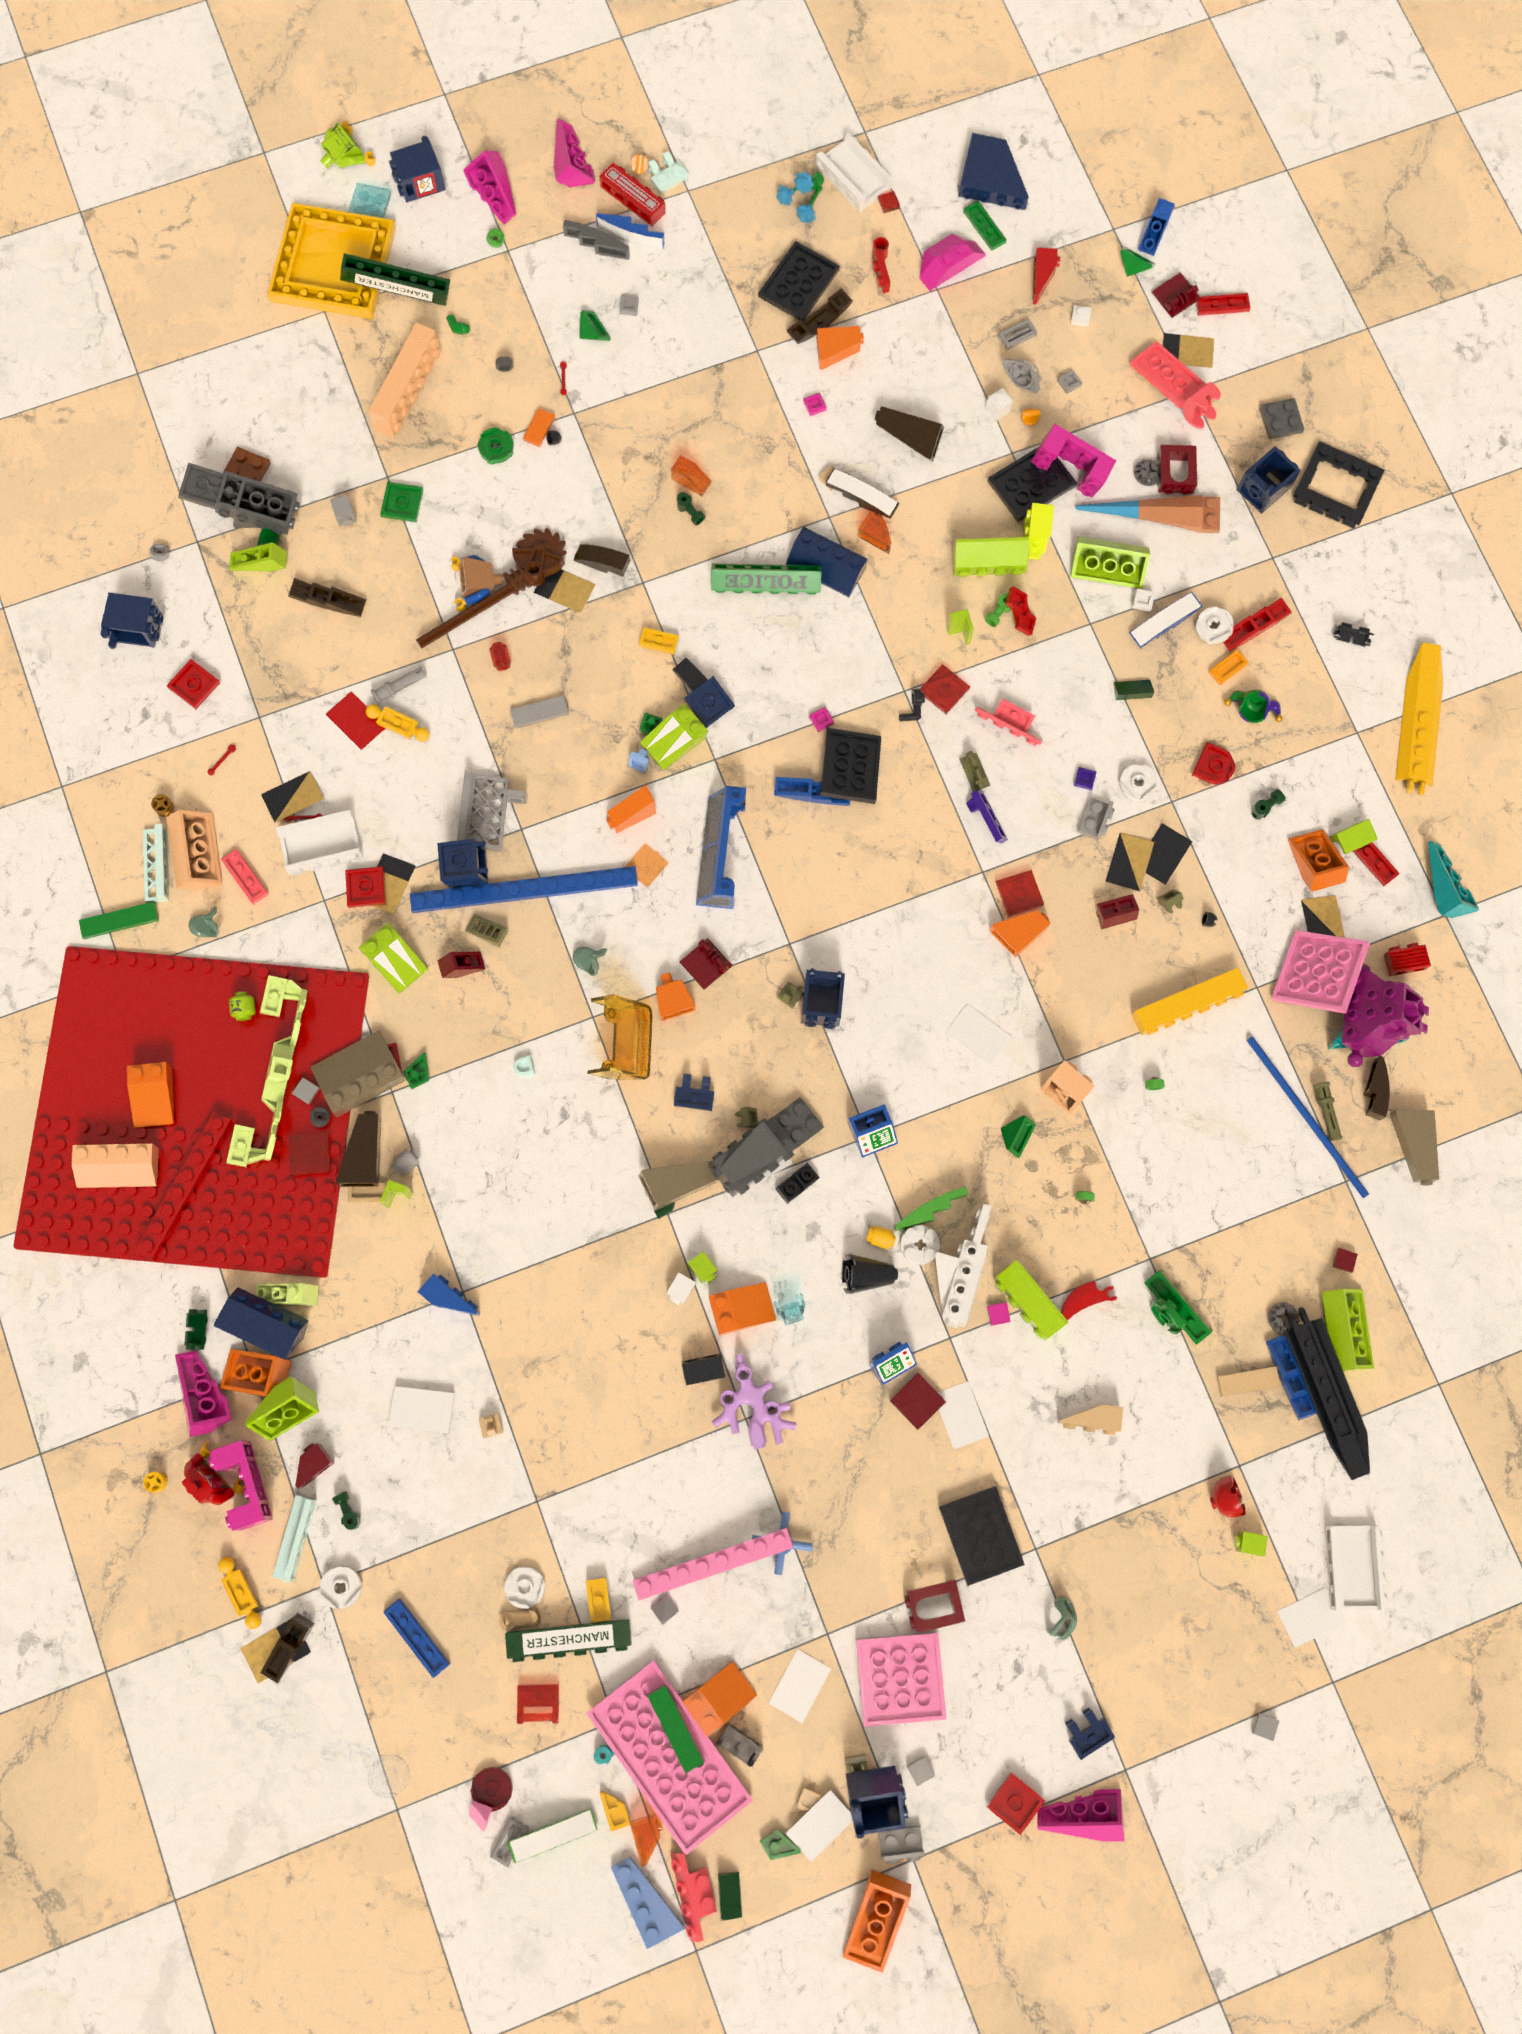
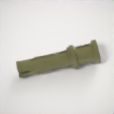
[1313,1082,1342,1141]

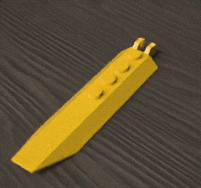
[1395,642,1443,795]

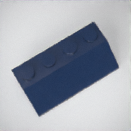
[786,526,867,597]
[214,1287,309,1360]

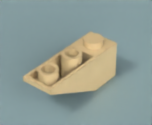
[1058,1404,1124,1435]

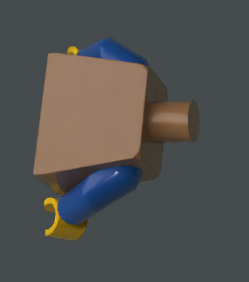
[450,555,503,612]

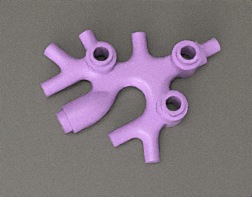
[711,1354,797,1450]

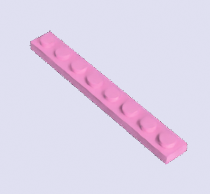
[633,1528,794,1600]

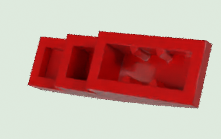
[1223,597,1292,652]

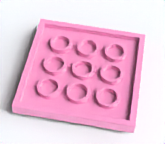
[1271,930,1370,1014]
[856,1633,947,1727]

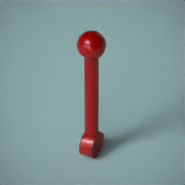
[560,361,567,395]
[207,744,236,775]
[284,813,323,822]

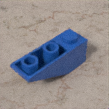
[1138,198,1175,256]
[418,1274,480,1316]

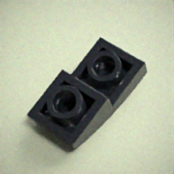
[672,658,708,691]
[775,1163,820,1204]

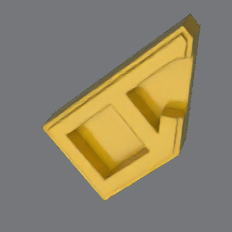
[599,1791,631,1832]

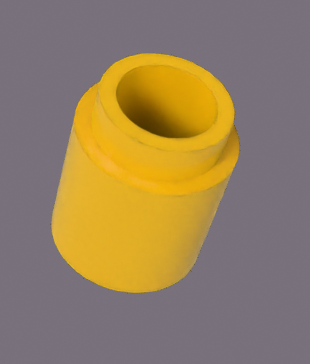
[866,1225,896,1250]

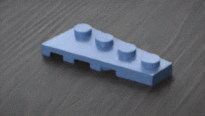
[611,1857,685,1949]

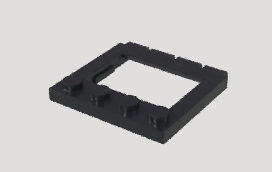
[1293,441,1385,529]

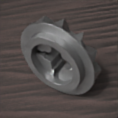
[1134,459,1160,486]
[1268,1302,1300,1334]

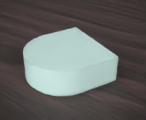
[513,1055,535,1077]

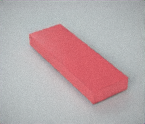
[221,849,269,905]

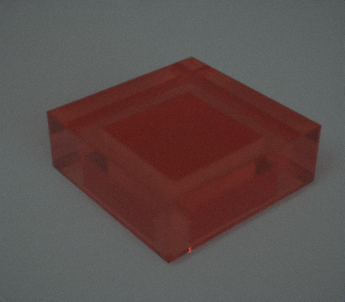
[878,191,900,214]

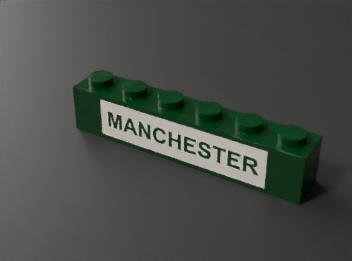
[340,253,450,306]
[505,1619,632,1662]

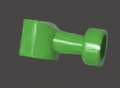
[984,593,1011,627]

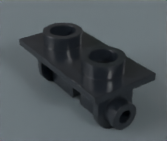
[1333,622,1374,647]

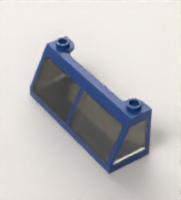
[696,786,746,909]

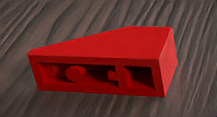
[1033,247,1060,304]

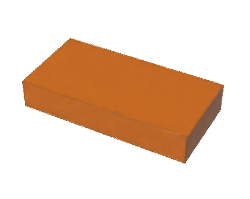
[523,408,555,447]

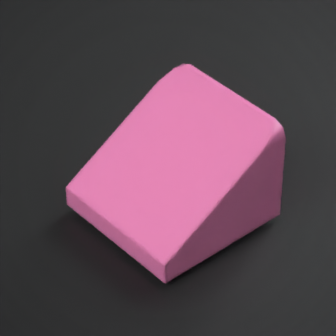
[469,1801,492,1831]

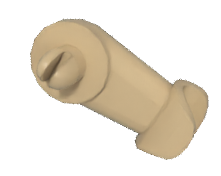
[499,1609,541,1631]

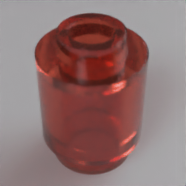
[489,642,511,671]

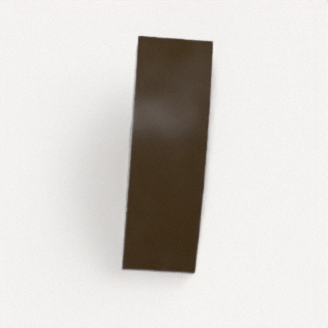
[573,544,630,577]
[1364,1056,1390,1120]
[260,1613,315,1684]

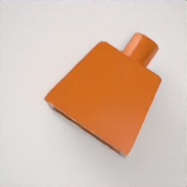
[656,973,696,1021]

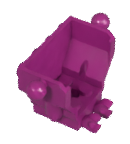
[1342,963,1429,1067]

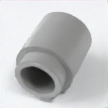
[391,1149,420,1177]

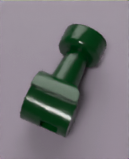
[677,492,706,526]
[1251,789,1286,820]
[332,1491,361,1530]

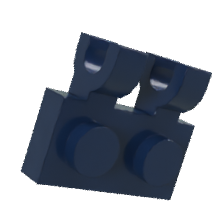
[673,1074,715,1111]
[1065,1707,1116,1760]

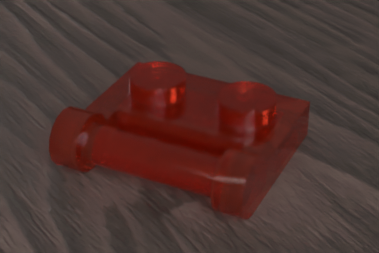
[517,1684,559,1725]

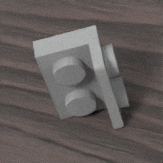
[1078,798,1115,841]
[879,1826,925,1864]

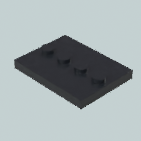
[758,241,840,322]
[987,447,1077,522]
[820,728,882,804]
[939,1486,1025,1586]

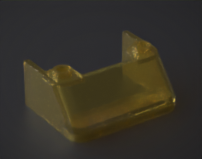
[587,994,653,1080]

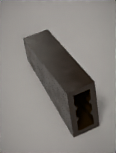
[875,406,944,462]
[336,1111,381,1187]

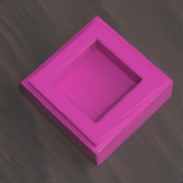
[803,393,827,416]
[809,707,834,732]
[987,1302,1011,1326]

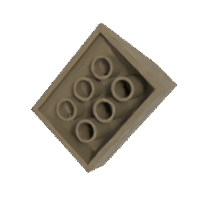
[311,1030,406,1117]

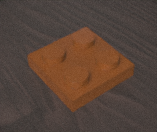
[223,446,271,482]

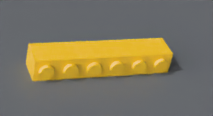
[1132,968,1248,1036]

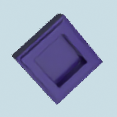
[1074,767,1097,791]

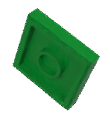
[380,482,424,523]

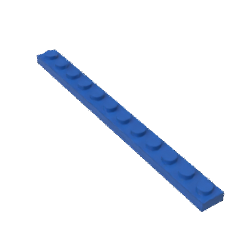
[410,866,638,913]

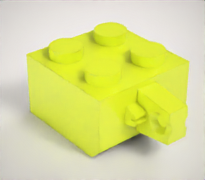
[1023,503,1054,560]

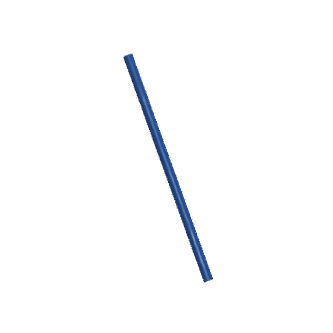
[1246,1036,1369,1198]

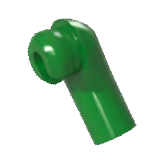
[446,315,470,335]

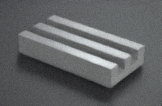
[998,318,1038,350]
[490,1817,530,1868]

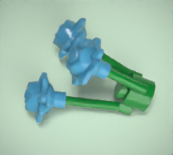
[776,171,824,223]

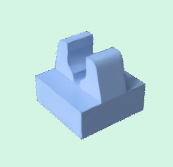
[628,748,649,774]

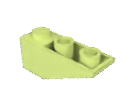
[255,1283,319,1306]

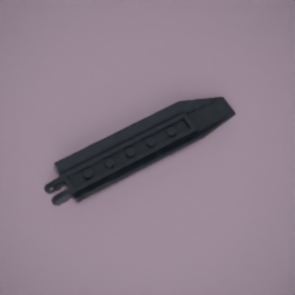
[1285,1307,1370,1480]

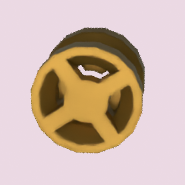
[151,794,174,817]

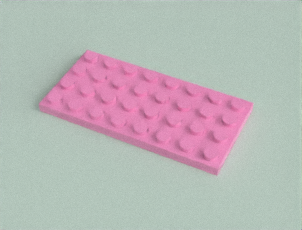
[586,1660,753,1855]

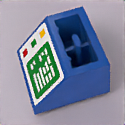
[847,1104,898,1158]
[870,1342,917,1386]

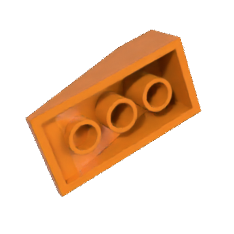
[843,1869,911,1973]

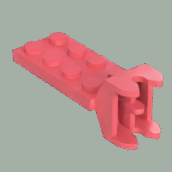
[1130,341,1221,429]

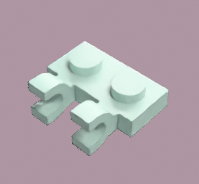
[648,151,689,195]

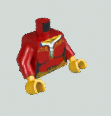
[182,1442,246,1505]

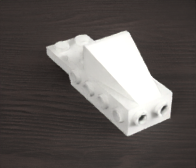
[935,1204,991,1328]

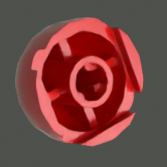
[1210,1475,1246,1518]

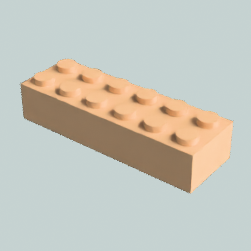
[369,323,441,438]

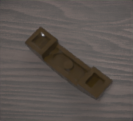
[786,288,853,344]

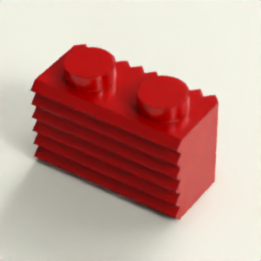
[1384,943,1431,977]

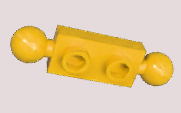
[366,704,430,742]
[218,1556,262,1629]

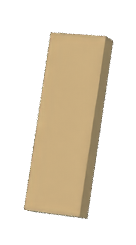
[1217,1366,1281,1397]

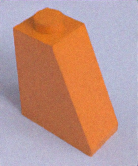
[817,326,864,370]
[606,785,656,834]
[989,910,1051,958]

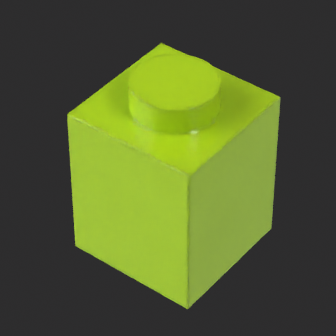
[688,1251,718,1284]
[1234,1531,1268,1557]

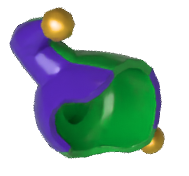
[1224,689,1283,723]

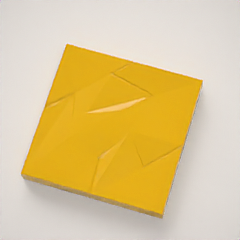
[267,203,396,319]

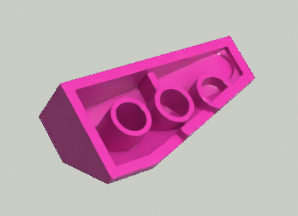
[553,118,596,188]
[463,150,516,224]
[175,1351,231,1437]
[1037,1789,1125,1842]

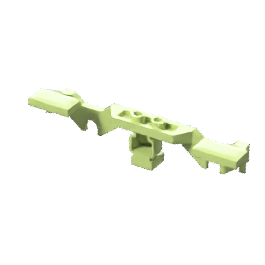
[226,975,307,1167]

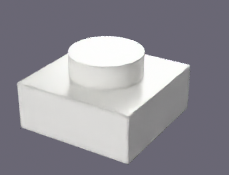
[1071,305,1091,327]
[1132,589,1155,612]

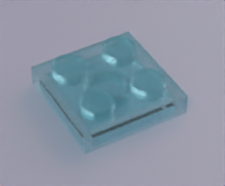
[348,183,391,218]

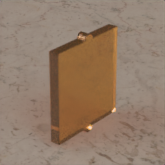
[625,844,669,888]

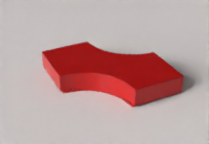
[1005,586,1036,636]

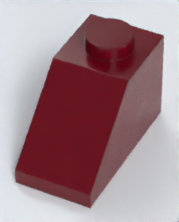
[437,951,485,978]
[295,1443,334,1489]

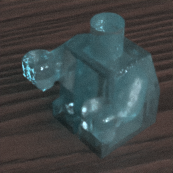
[774,1293,805,1326]

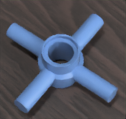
[752,1512,813,1575]

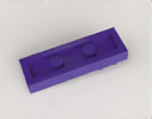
[966,790,1008,843]

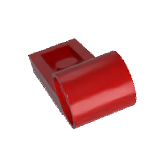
[872,237,891,294]

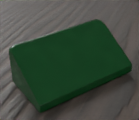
[1113,680,1154,700]
[718,1872,742,1921]

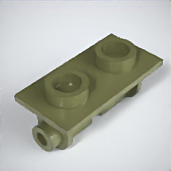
[959,751,990,792]

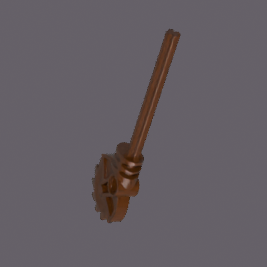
[416,528,567,648]

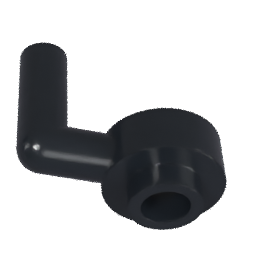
[899,689,925,722]

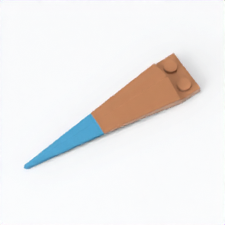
[1075,495,1220,533]

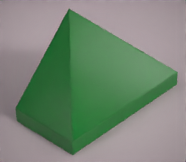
[1121,247,1156,277]
[579,310,611,341]
[1001,1115,1036,1158]

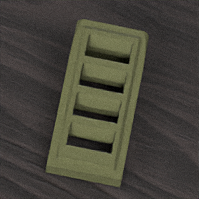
[465,914,508,948]

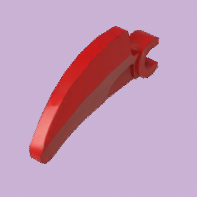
[1061,1281,1117,1321]

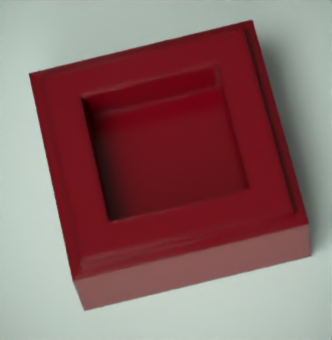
[1332,1248,1358,1273]

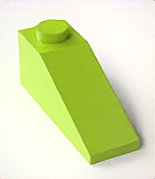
[229,542,287,572]

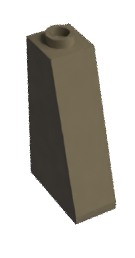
[1390,1110,1439,1186]
[638,1161,719,1211]

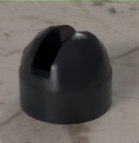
[546,430,562,445]
[1202,911,1218,927]

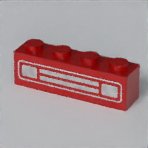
[599,163,666,227]

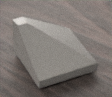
[651,1594,679,1625]

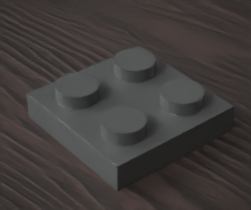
[1259,398,1305,440]

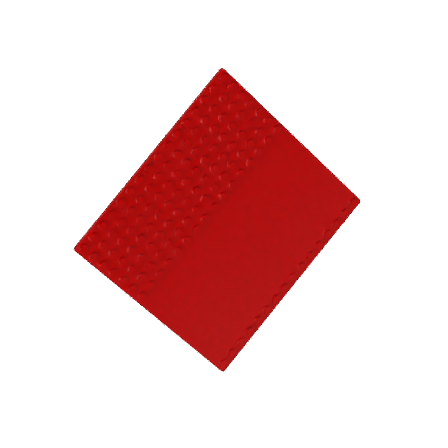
[13,946,370,1278]

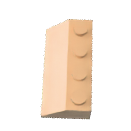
[167,809,222,890]
[72,1144,159,1188]

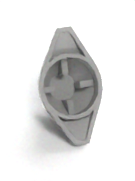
[1002,358,1042,394]

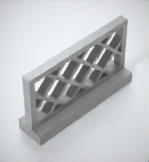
[457,771,509,851]

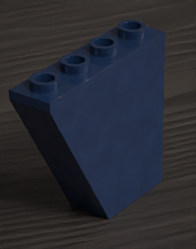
[958,133,1029,210]

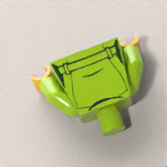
[320,121,376,169]

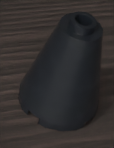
[842,1254,898,1294]

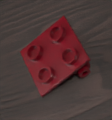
[1151,272,1201,318]
[679,938,733,990]

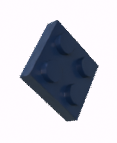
[683,676,735,728]

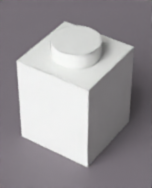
[985,388,1013,421]
[667,1273,696,1305]

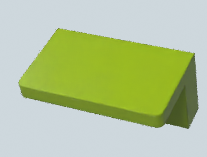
[946,609,974,644]
[1329,819,1378,854]
[380,1180,413,1209]

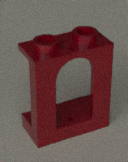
[1157,445,1197,495]
[904,1579,966,1633]

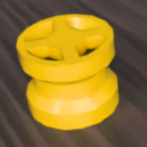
[143,1472,168,1493]

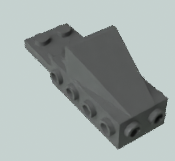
[178,462,300,535]
[709,1097,824,1197]

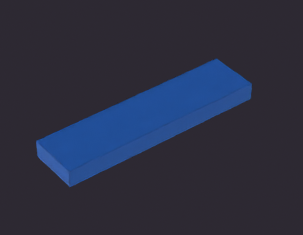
[383,1598,450,1678]

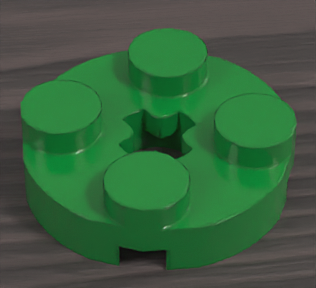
[477,427,514,465]
[1150,1298,1187,1335]

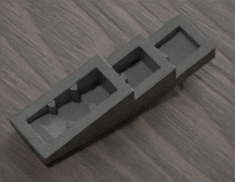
[563,220,630,260]

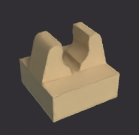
[478,1413,503,1438]

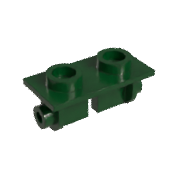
[184,1309,208,1351]

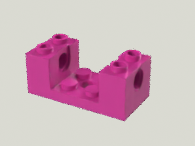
[1031,424,1117,498]
[209,1440,273,1531]

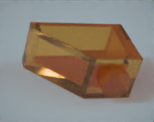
[671,455,711,496]
[858,512,892,554]
[630,1813,663,1867]

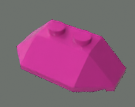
[919,234,986,291]

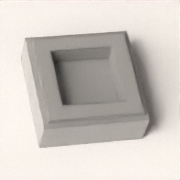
[620,296,639,316]
[1057,369,1082,394]
[506,789,527,804]
[292,1078,320,1105]
[1252,1713,1279,1741]
[907,1756,935,1786]

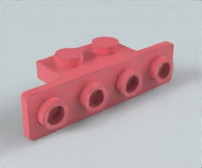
[975,699,1043,746]
[671,1852,717,1942]

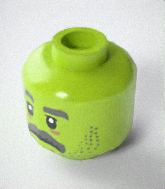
[229,992,256,1021]

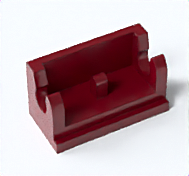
[1096,894,1140,930]

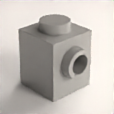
[330,494,357,527]

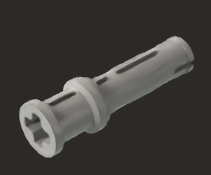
[370,667,426,705]

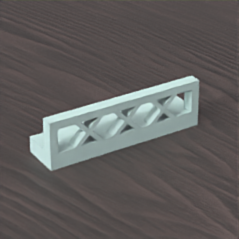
[143,823,169,903]
[273,1495,317,1582]

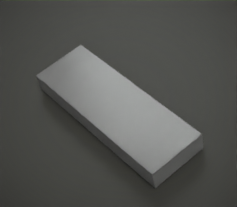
[510,695,569,729]

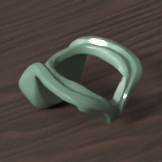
[188,906,219,938]
[572,947,608,976]
[1046,1596,1077,1640]

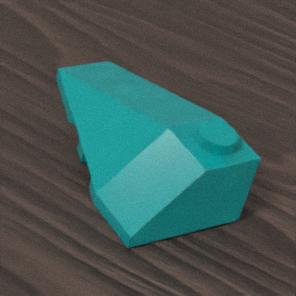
[1428,841,1480,918]

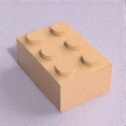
[1041,1060,1094,1114]

